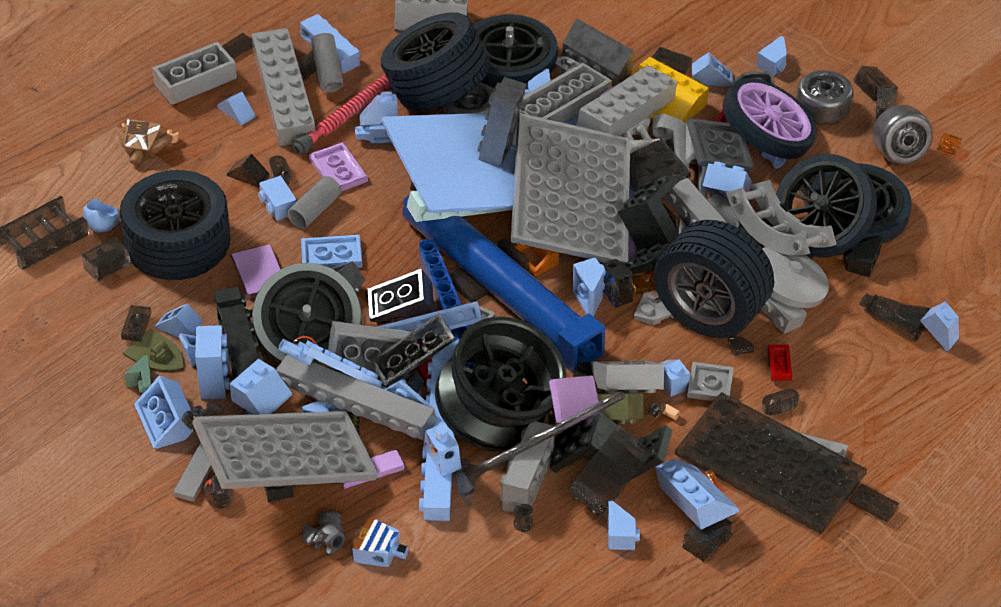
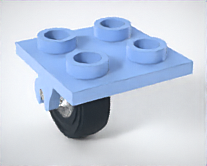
[384,373,433,408]

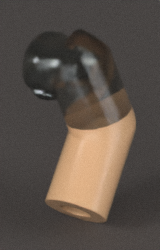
[648,402,680,420]

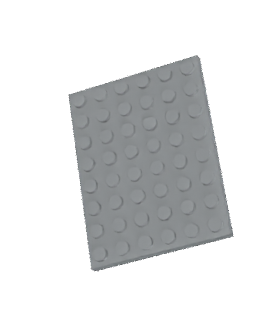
[511,113,630,267]

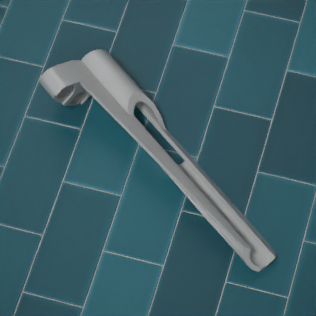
[652,114,706,234]

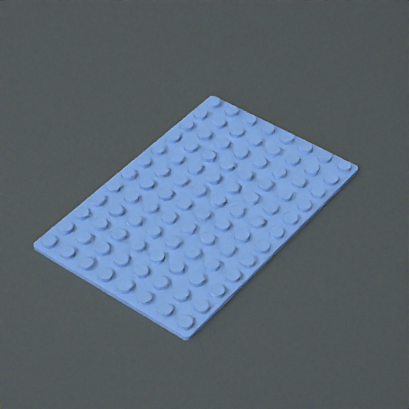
[382,113,641,213]

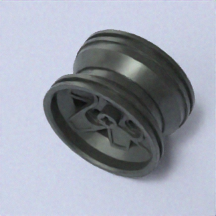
[435,317,566,452]

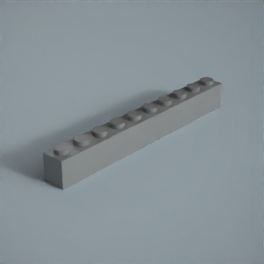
[665,178,807,334]

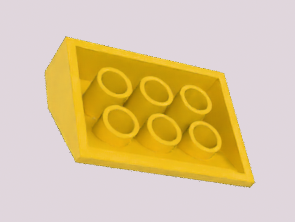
[632,57,709,123]

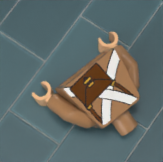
[118,119,178,165]

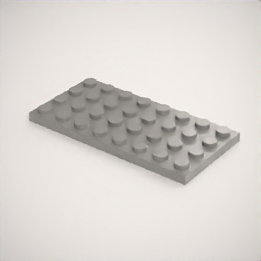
[192,411,378,489]

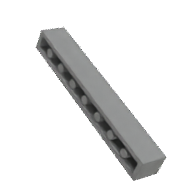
[276,355,436,440]

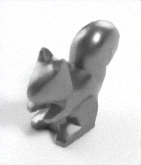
[303,510,345,555]

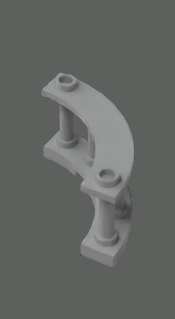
[726,180,837,255]

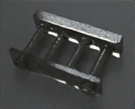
[0,196,89,270]

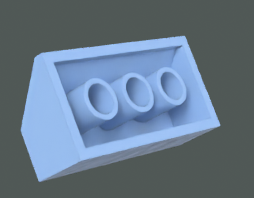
[655,459,739,530]

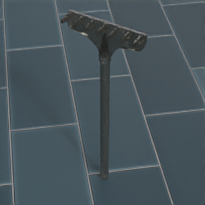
[455,392,625,506]

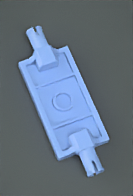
[278,339,386,389]

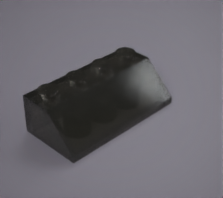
[370,314,457,388]

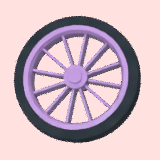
[723,78,817,159]

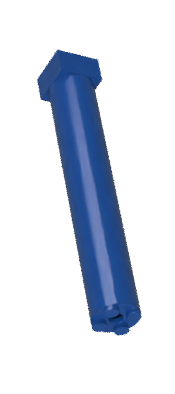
[402,195,606,374]

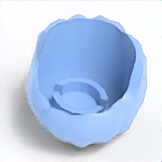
[83,198,120,233]

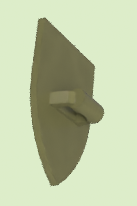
[123,329,183,372]

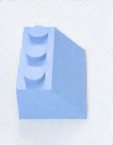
[134,375,195,449]

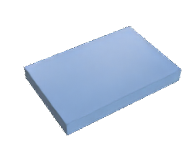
[301,235,362,269]

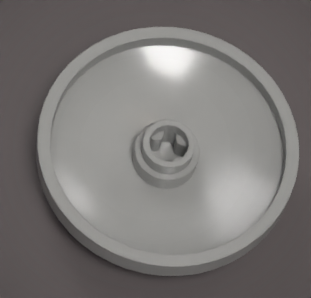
[763,247,829,308]

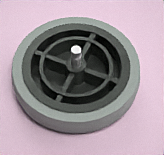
[252,263,361,365]

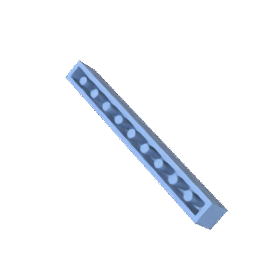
[419,338,459,521]

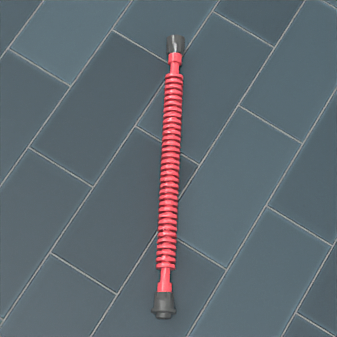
[292,74,392,156]

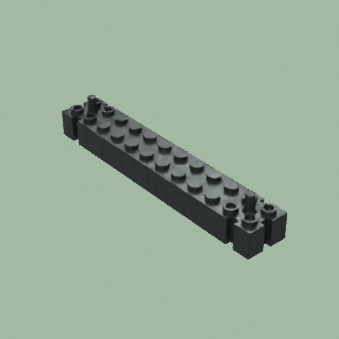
[214,287,296,502]

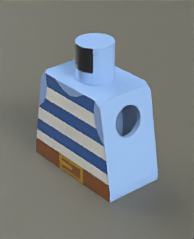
[353,517,409,567]

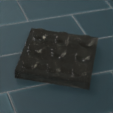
[629,138,691,193]

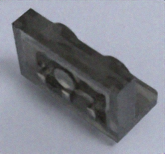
[854,66,898,101]

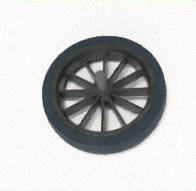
[776,154,877,257]

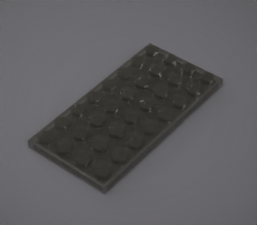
[675,392,867,535]

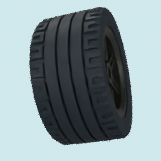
[380,12,490,111]

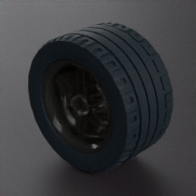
[119,170,231,280]

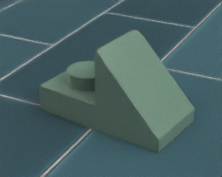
[125,355,151,393]

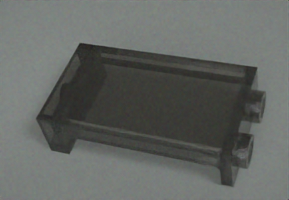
[568,425,652,516]

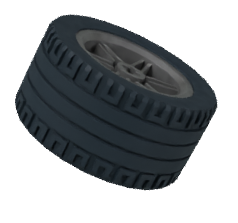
[654,220,775,338]

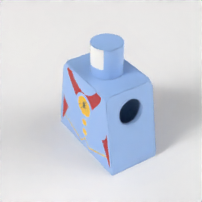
[424,423,461,477]

